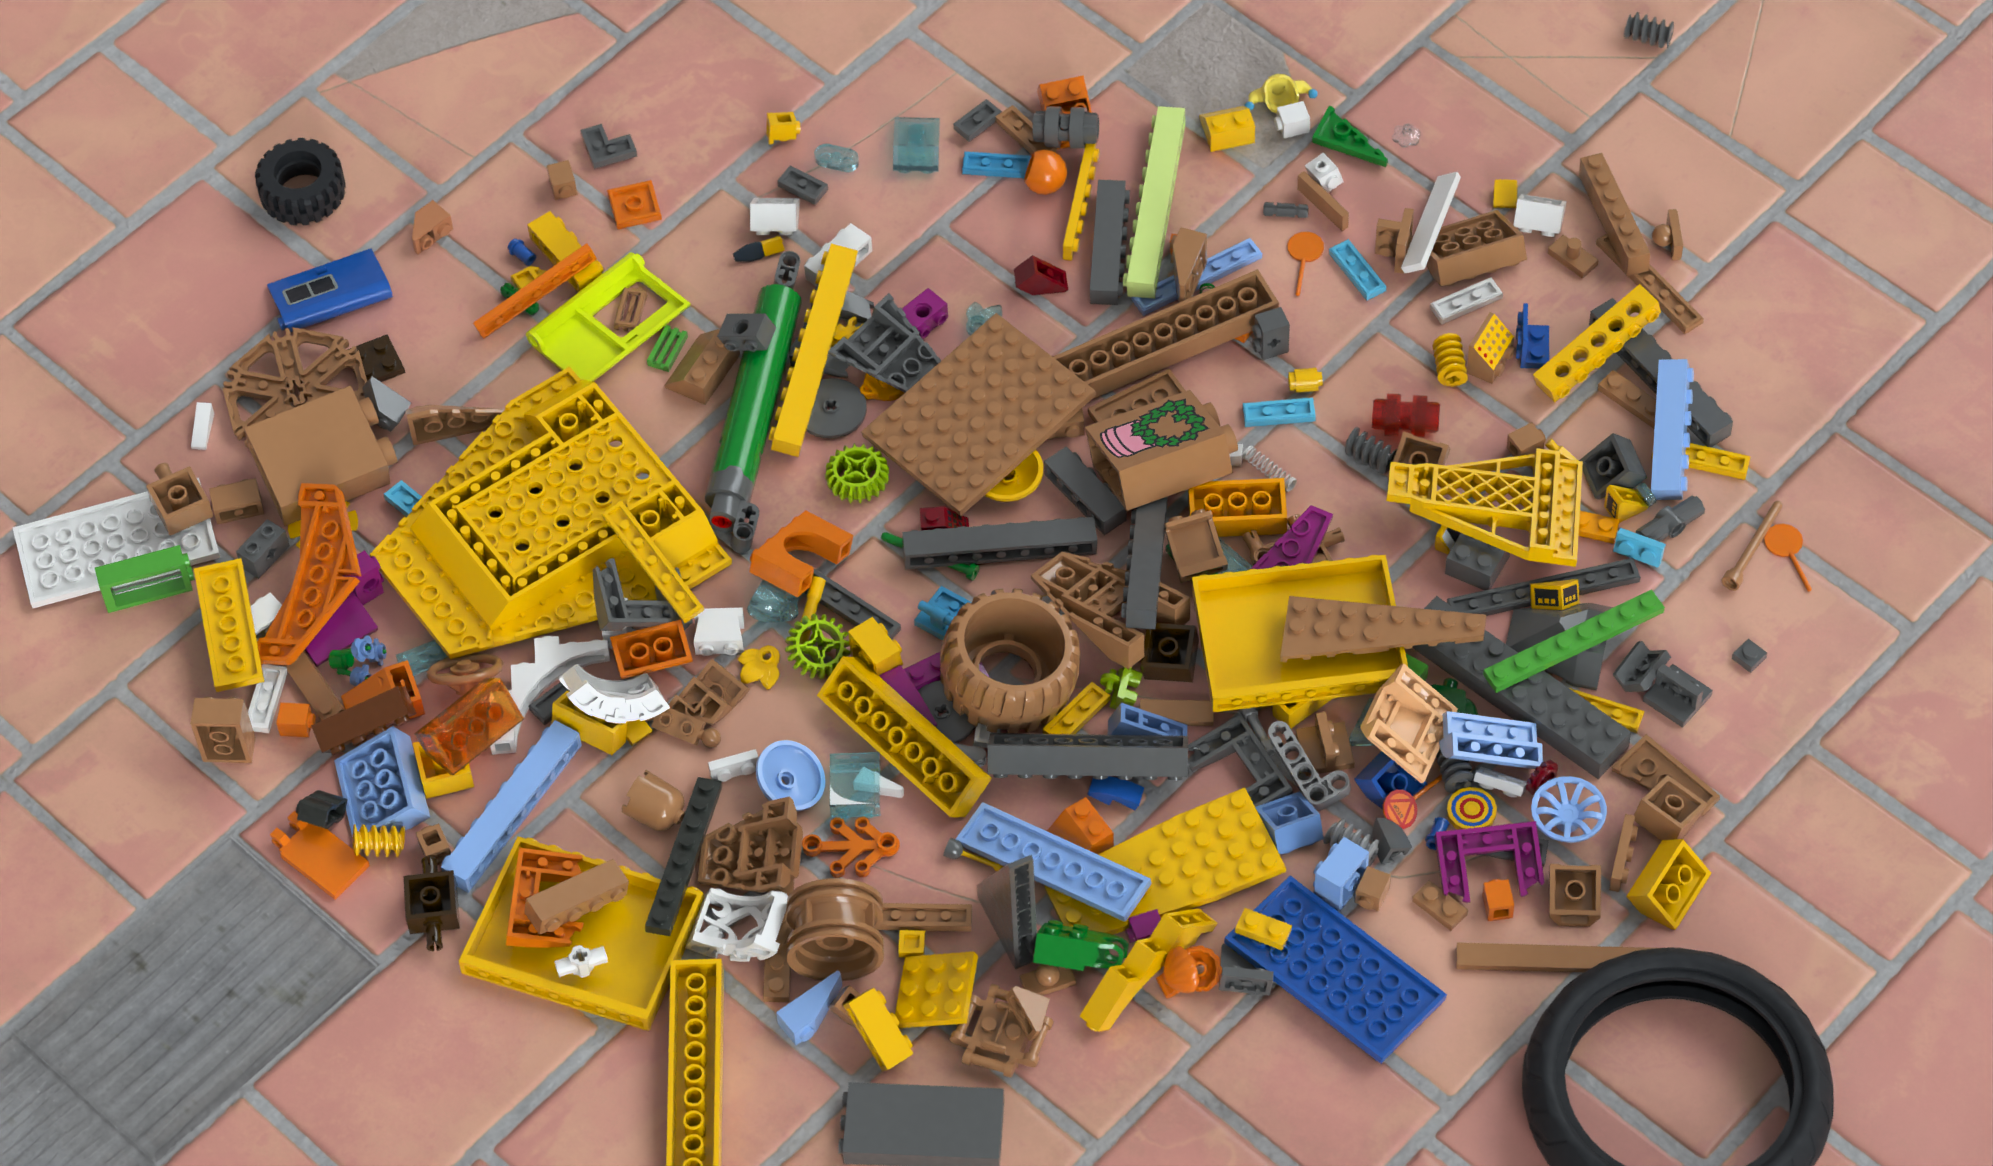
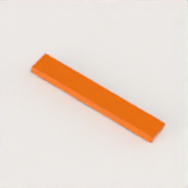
[473,243,597,339]

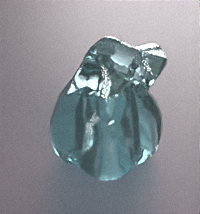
[747,580,799,623]

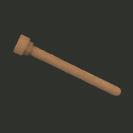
[1721,501,1782,591]

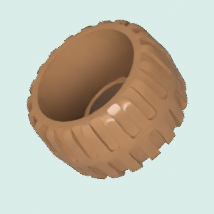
[940,589,1080,734]

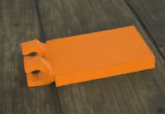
[270,811,370,900]

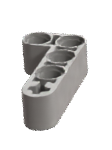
[1268,721,1351,811]

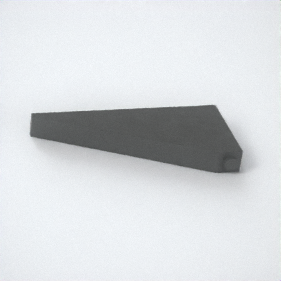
[977,855,1037,970]

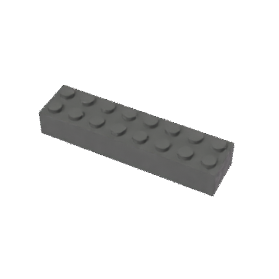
[988,733,1188,780]

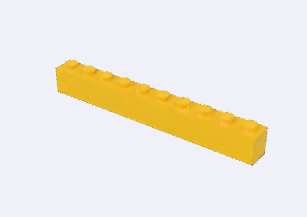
[768,243,858,457]

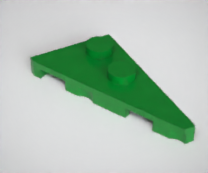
[1312,106,1388,167]

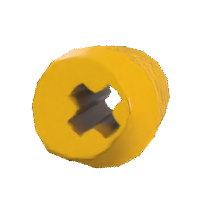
[1432,333,1468,387]
[352,824,405,857]

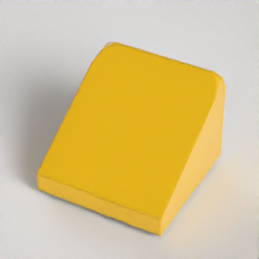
[1493,179,1517,208]

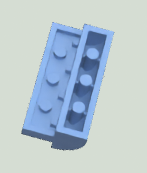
[1439,711,1543,769]

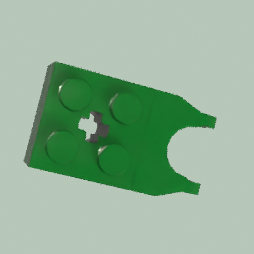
[1033,920,1129,971]

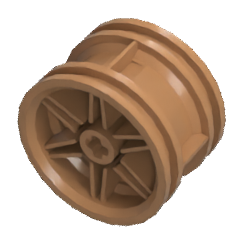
[787,878,884,981]

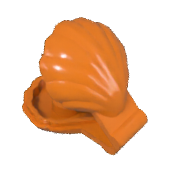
[1156,945,1222,998]

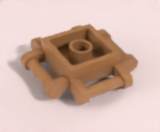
[949,984,1053,1078]

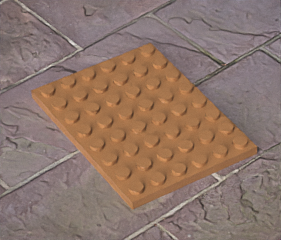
[861,313,1096,516]

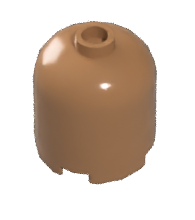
[622,770,685,831]

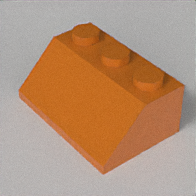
[610,620,693,679]

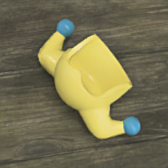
[1245,74,1318,113]

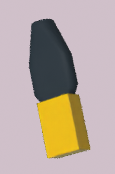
[733,236,785,262]

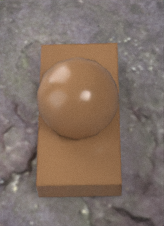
[1652,209,1683,260]
[1020,964,1076,996]

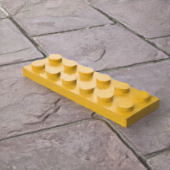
[194,558,265,692]

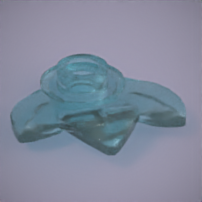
[966,302,1002,335]

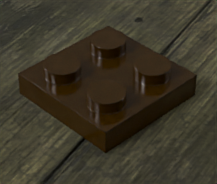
[347,334,405,382]

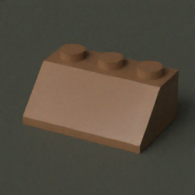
[665,329,740,405]

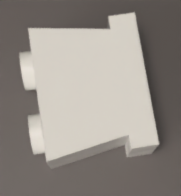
[694,607,744,656]

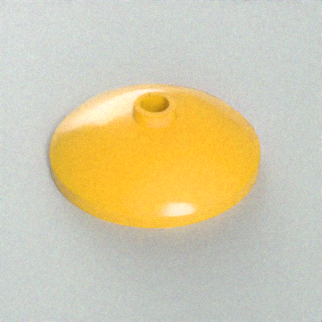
[985,450,1044,502]

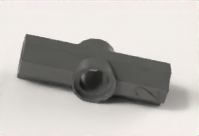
[1636,495,1705,542]

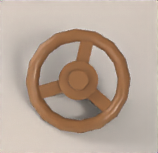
[426,653,504,695]

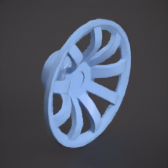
[1531,776,1607,843]

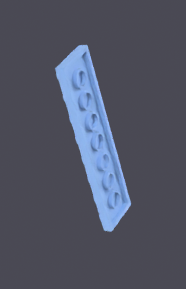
[956,802,1152,922]

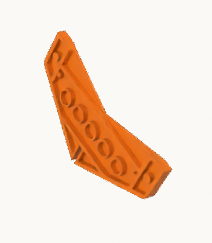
[257,483,362,665]

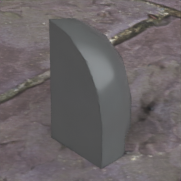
[1372,817,1412,864]

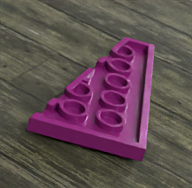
[1251,505,1333,569]

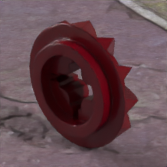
[1526,759,1558,795]

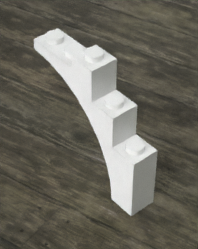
[487,636,610,755]

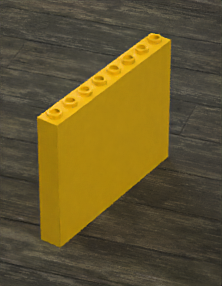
[1192,555,1408,712]
[459,836,704,1031]

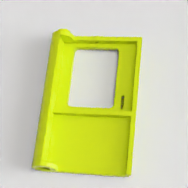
[526,252,691,382]

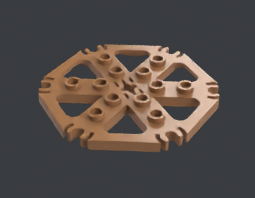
[222,327,367,448]

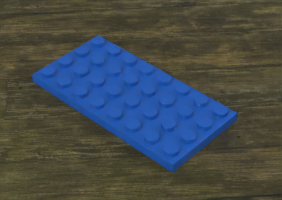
[1224,875,1447,1064]

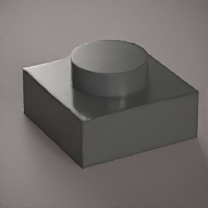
[1732,639,1767,673]

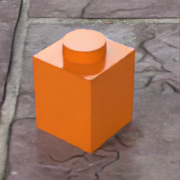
[276,702,316,738]
[1482,879,1514,921]

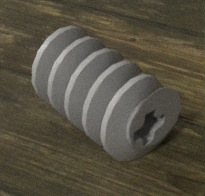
[1323,818,1379,867]

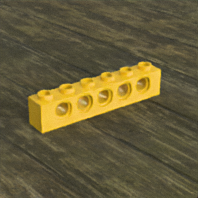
[1533,284,1661,402]

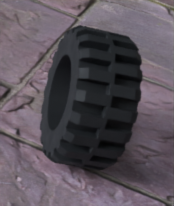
[255,138,346,226]

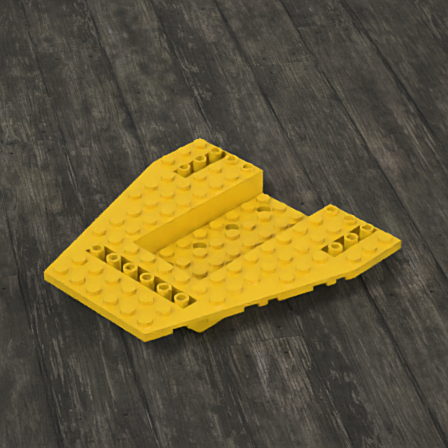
[370,366,732,659]

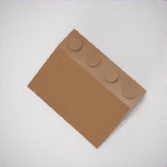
[1412,210,1527,286]

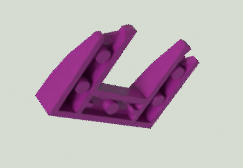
[879,652,990,727]
[1434,821,1545,903]

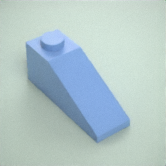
[776,970,842,1045]

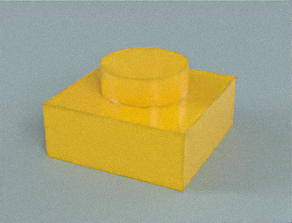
[898,930,925,957]

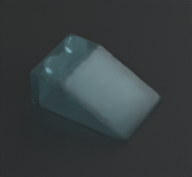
[893,117,940,174]

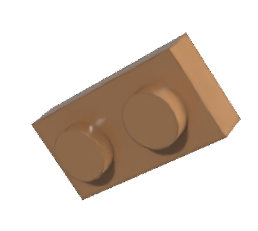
[1412,880,1468,931]

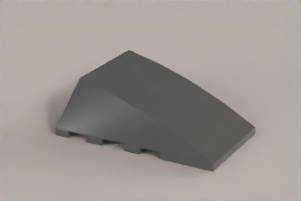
[828,293,941,393]

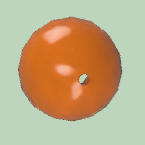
[1024,149,1067,195]

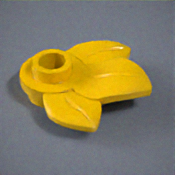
[738,645,780,690]

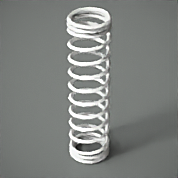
[1242,446,1297,492]

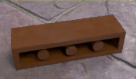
[311,686,416,755]

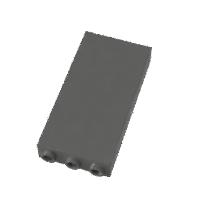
[838,1082,1005,1166]

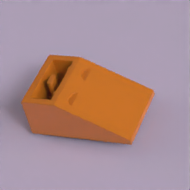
[1037,76,1092,150]
[341,660,425,719]

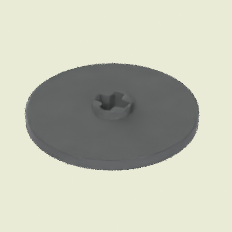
[806,378,867,438]
[918,681,976,743]

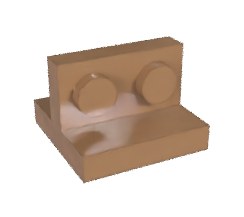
[1375,208,1414,274]
[1296,711,1355,776]

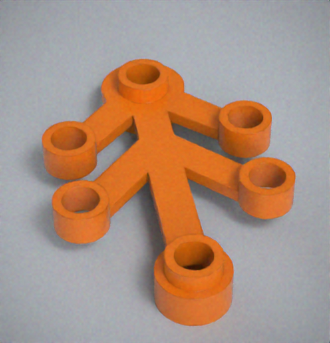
[802,817,900,878]

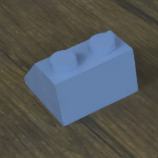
[1255,792,1324,855]

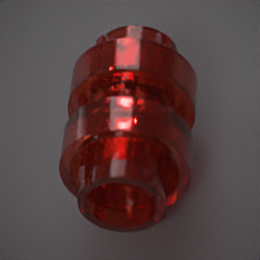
[1372,393,1440,438]

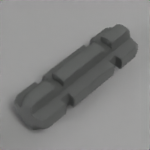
[1263,202,1308,218]

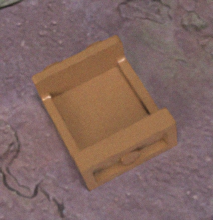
[1164,509,1228,583]

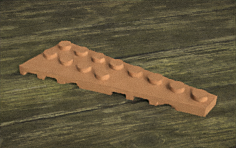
[1280,596,1486,662]

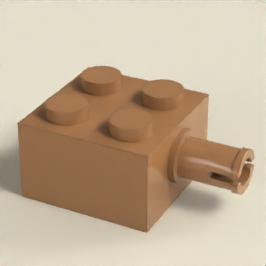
[146,463,213,536]

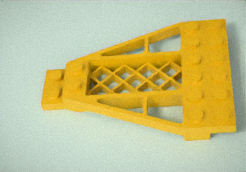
[1386,448,1583,567]

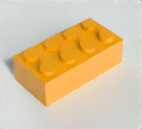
[1188,478,1287,537]

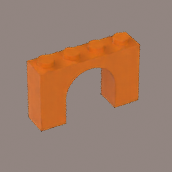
[749,510,853,598]

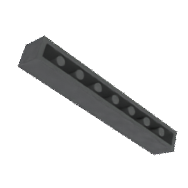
[1589,298,1733,447]
[1121,496,1168,629]
[902,517,1097,570]

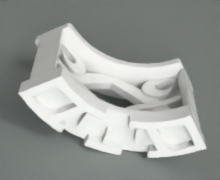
[559,664,670,723]
[685,888,788,962]

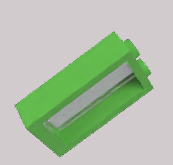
[95,545,195,613]

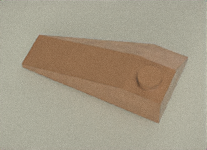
[406,405,503,446]

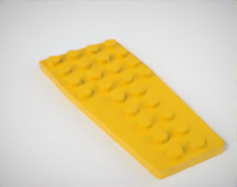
[1045,787,1286,935]

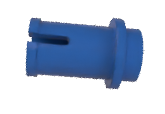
[507,238,537,266]
[1425,817,1450,850]

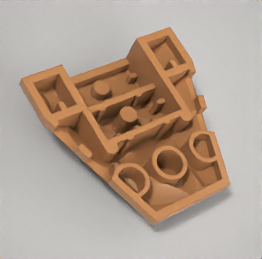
[698,796,803,893]

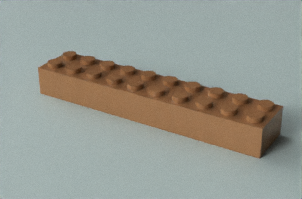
[1053,269,1279,399]

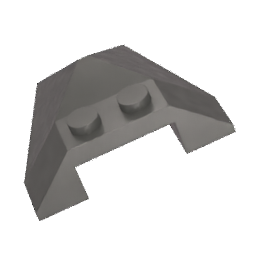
[1506,603,1613,691]

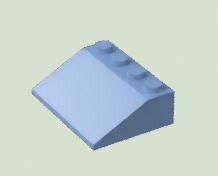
[334,726,430,836]

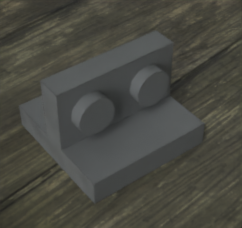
[1643,664,1713,728]

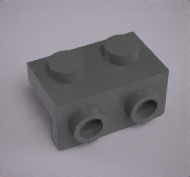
[1613,641,1671,692]

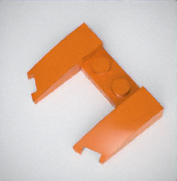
[506,848,584,948]

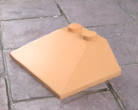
[1360,664,1458,783]

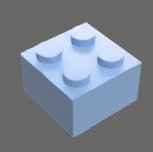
[1313,837,1369,912]

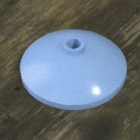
[756,740,825,812]

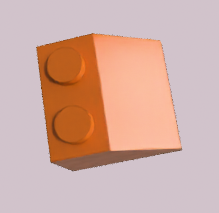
[1047,797,1114,854]

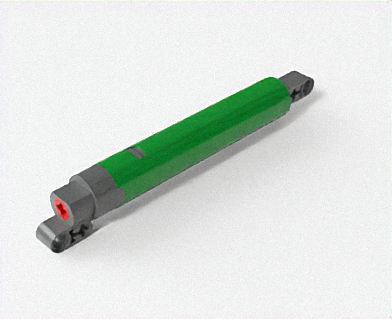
[705,251,802,553]

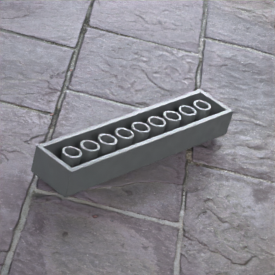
[1412,596,1631,779]

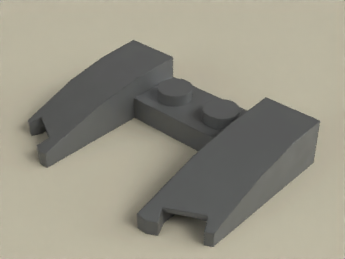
[789,284,874,379]
[593,558,693,631]
[1188,714,1293,807]

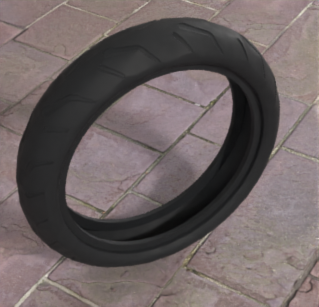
[1522,947,1834,1166]

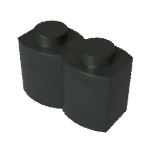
[296,790,348,829]

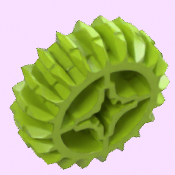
[825,443,889,504]
[785,613,851,679]

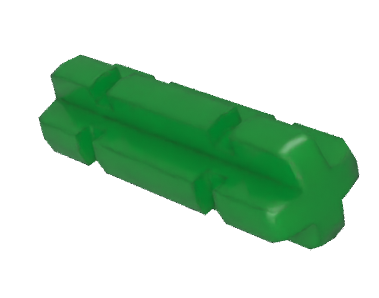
[500,283,540,315]

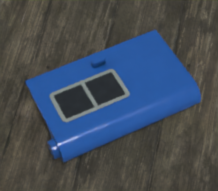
[267,248,393,333]

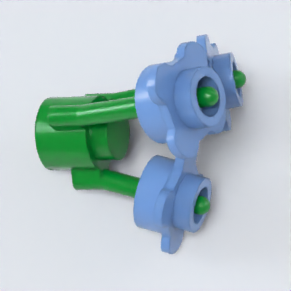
[329,635,387,686]

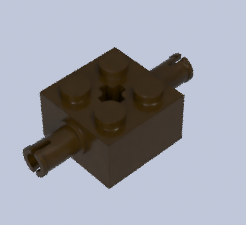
[403,856,460,951]

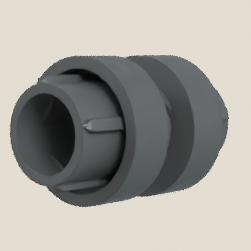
[1033,106,1099,149]

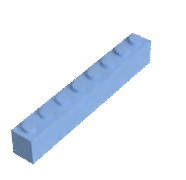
[441,720,582,893]

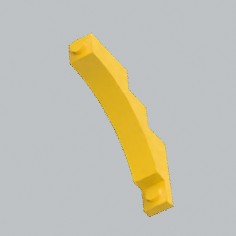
[1080,908,1218,1032]

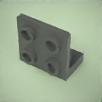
[1219,944,1274,995]

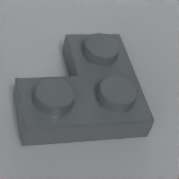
[580,124,637,169]

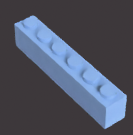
[1651,359,1694,500]

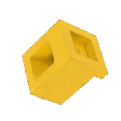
[766,112,800,144]

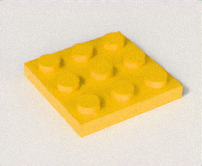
[895,951,978,1028]

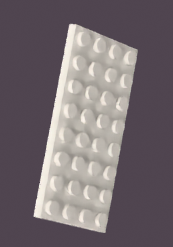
[13,478,220,608]

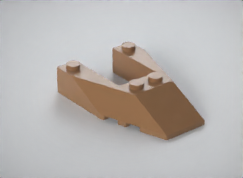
[1031,552,1190,669]

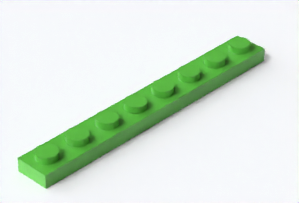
[1483,589,1665,693]

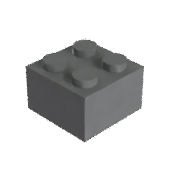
[1445,522,1511,591]

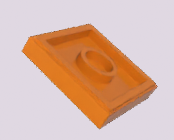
[607,180,662,230]

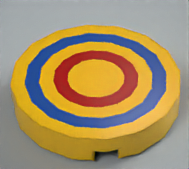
[1447,787,1497,830]

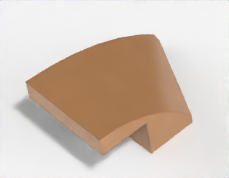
[668,659,750,725]

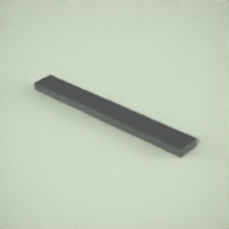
[1446,558,1641,616]

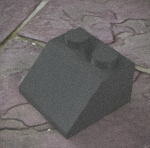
[1579,433,1647,499]

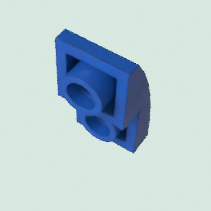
[1087,776,1144,811]

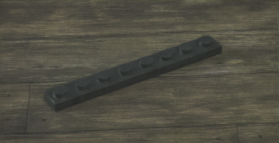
[645,777,722,936]

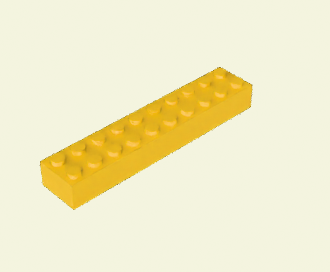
[666,959,724,1166]

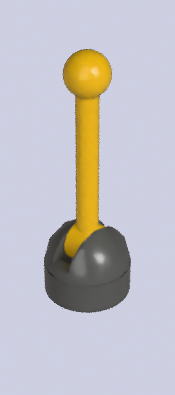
[943,838,1003,871]

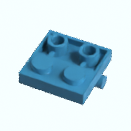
[914,586,972,641]

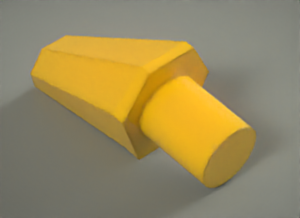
[1545,439,1578,461]

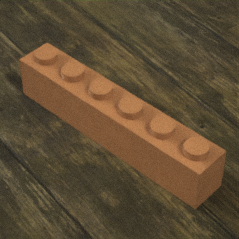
[1579,153,1650,276]

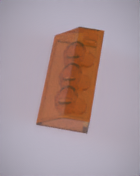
[414,678,524,775]

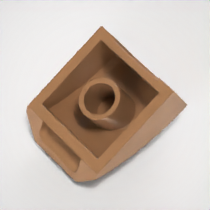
[1388,431,1450,479]
[1549,864,1601,927]

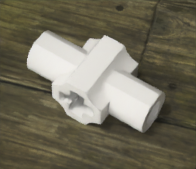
[554,945,608,978]

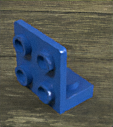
[1516,303,1549,369]

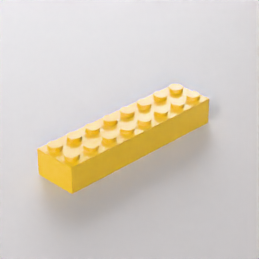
[817,656,992,817]

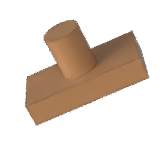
[1548,234,1598,279]

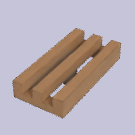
[614,288,647,331]

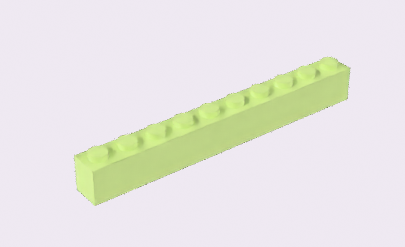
[1123,106,1186,299]

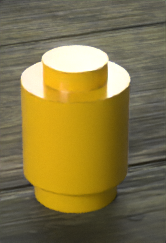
[1288,368,1323,393]

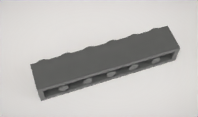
[1090,180,1130,305]

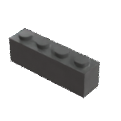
[1044,446,1127,536]

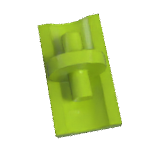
[1100,666,1143,710]

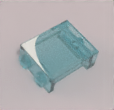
[830,752,881,819]

